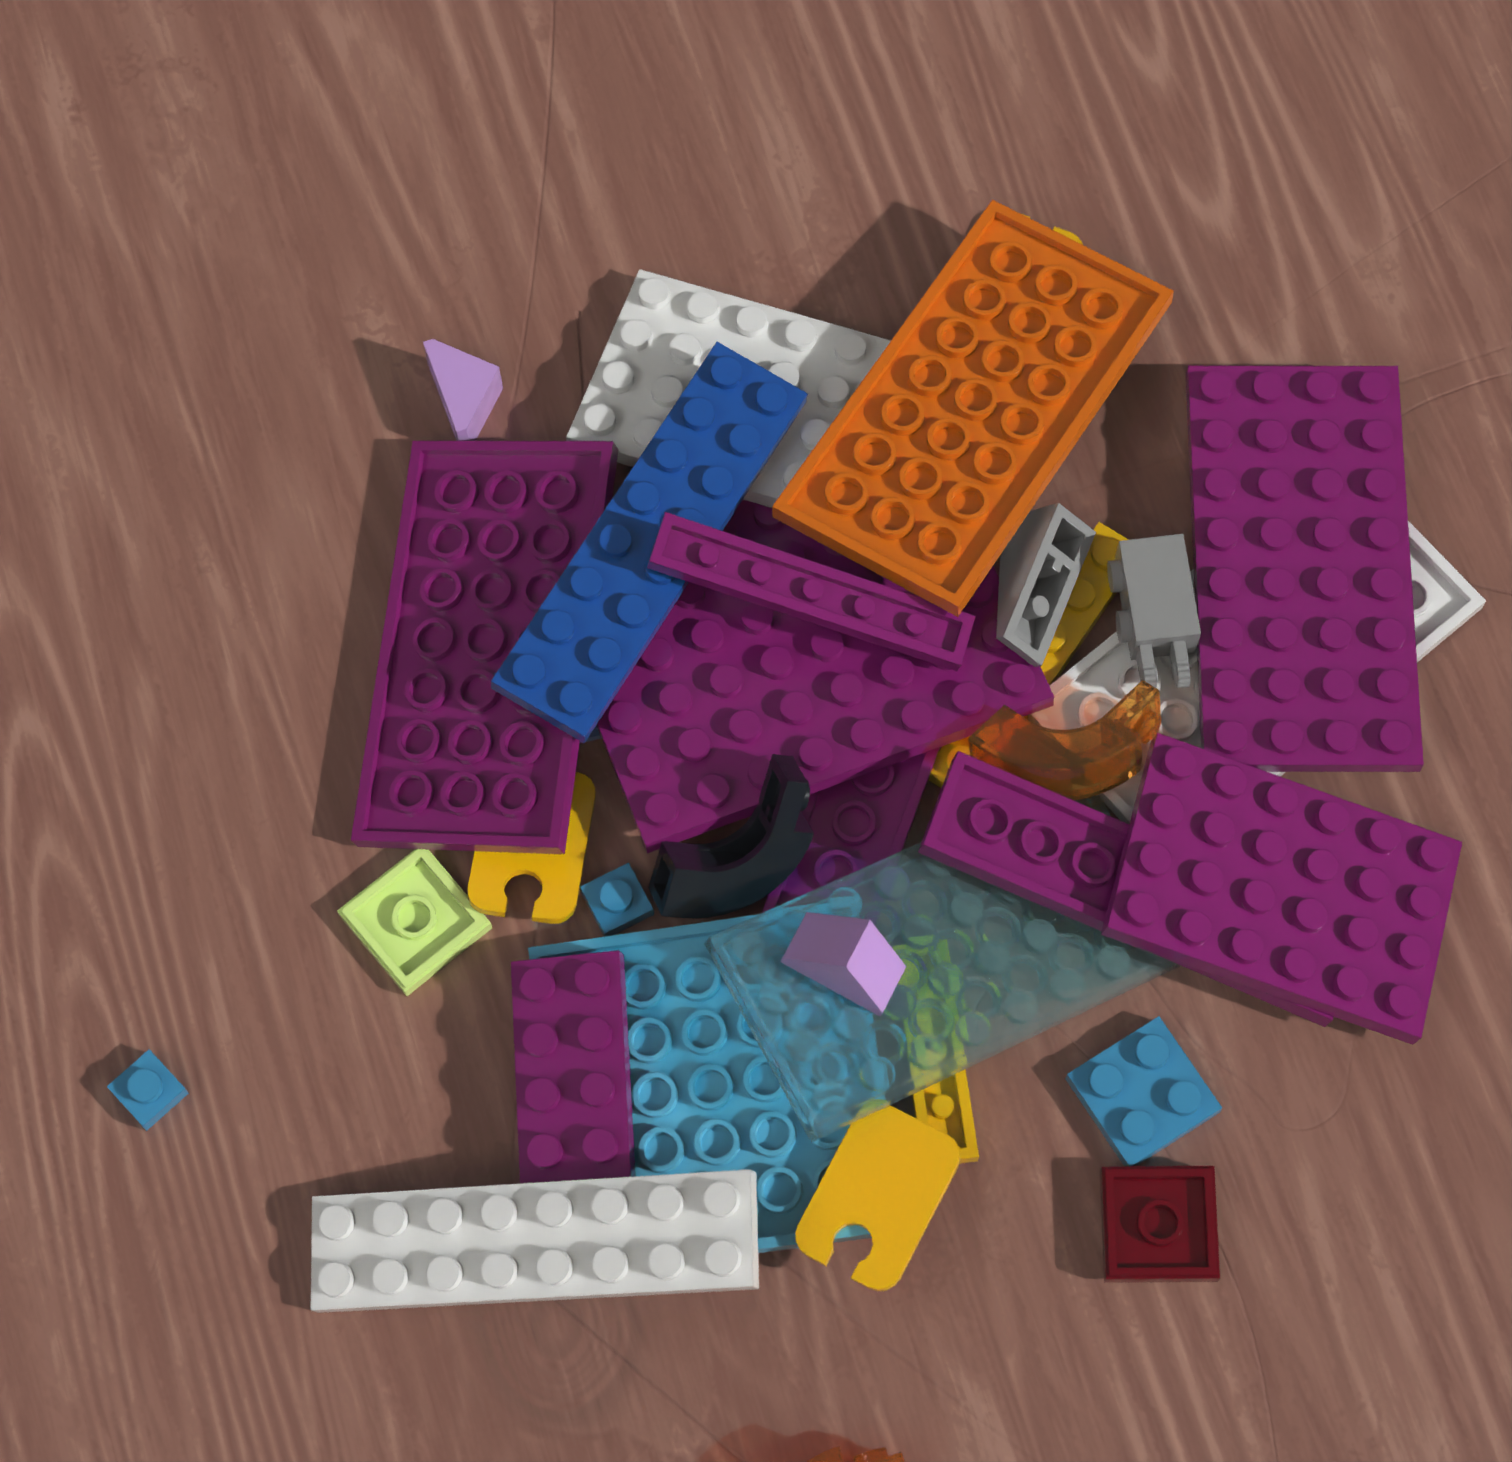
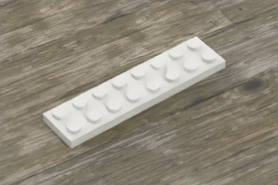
[311,1169,759,1313]

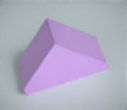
[423,339,503,441]
[780,912,906,1016]

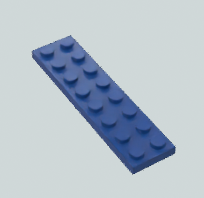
[491,342,808,743]

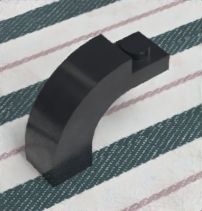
[648,754,814,919]

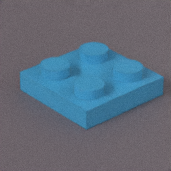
[1065,1016,1222,1166]

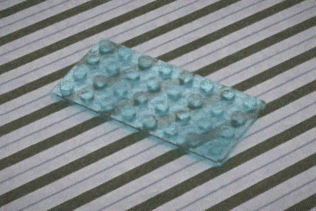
[705,771,1181,1143]

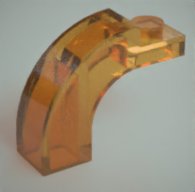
[968,680,1162,800]

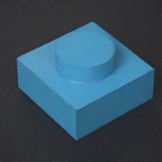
[580,862,654,937]
[107,1049,189,1131]

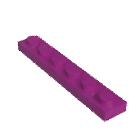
[647,512,976,671]

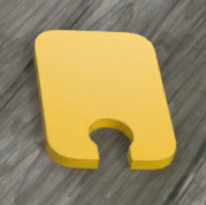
[468,772,595,924]
[795,1101,961,1291]

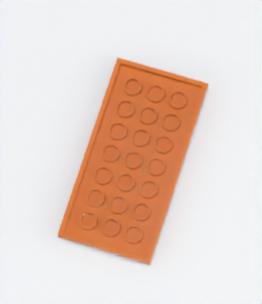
[772,199,1174,617]

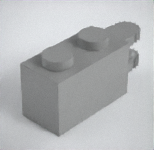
[1107,534,1201,692]

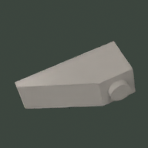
[996,503,1096,667]

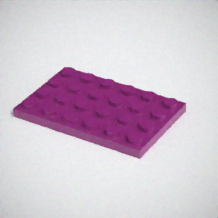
[1101,733,1462,1045]

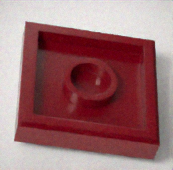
[1100,1166,1220,1283]

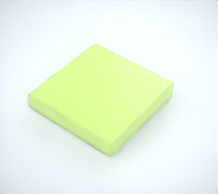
[337,849,492,996]

